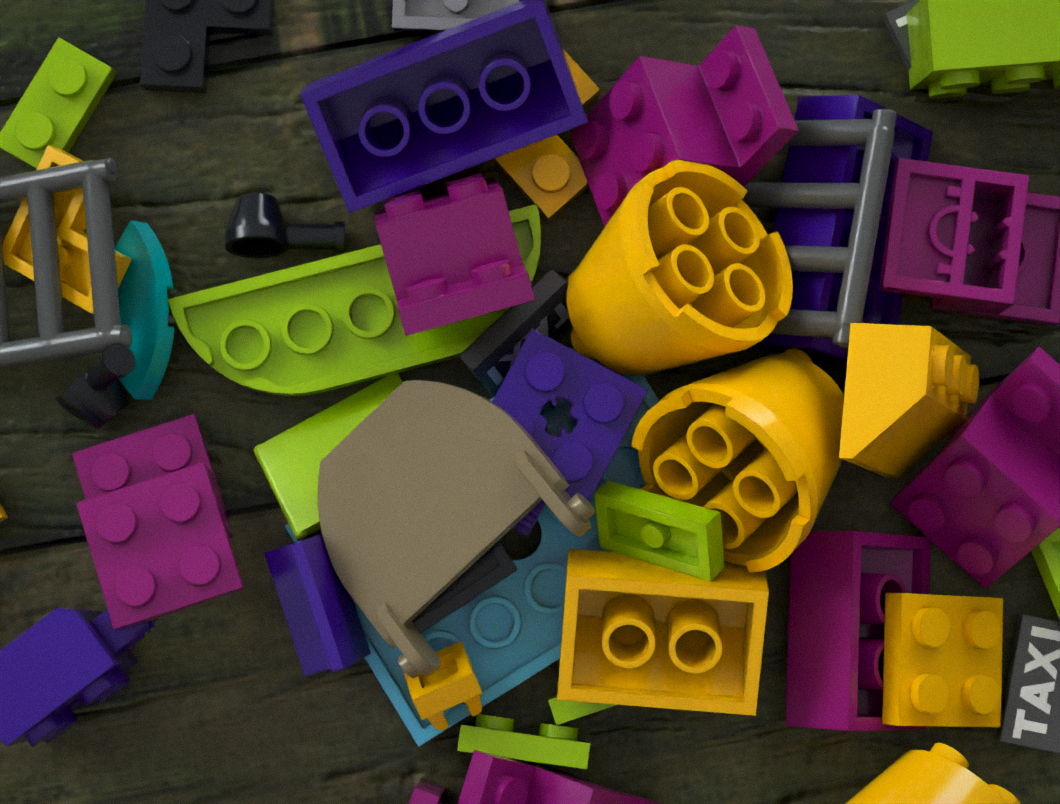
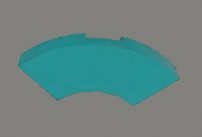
[114,220,175,400]

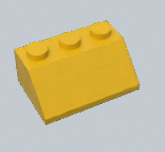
[839,323,979,478]
[557,548,769,716]

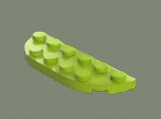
[168,204,541,396]

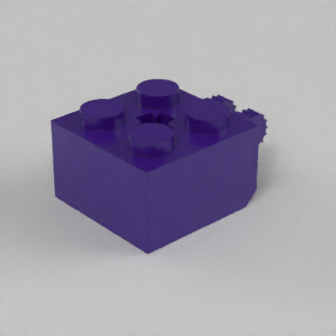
[492,328,648,537]
[0,608,158,747]

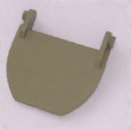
[318,380,596,678]

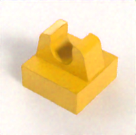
[403,641,483,731]

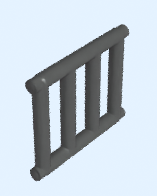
[742,109,897,349]
[0,158,132,369]

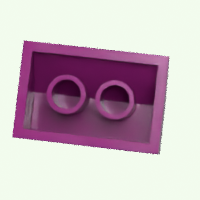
[785,531,931,731]

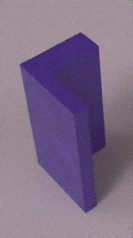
[264,534,371,676]

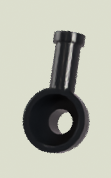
[225,193,345,258]
[55,344,135,429]

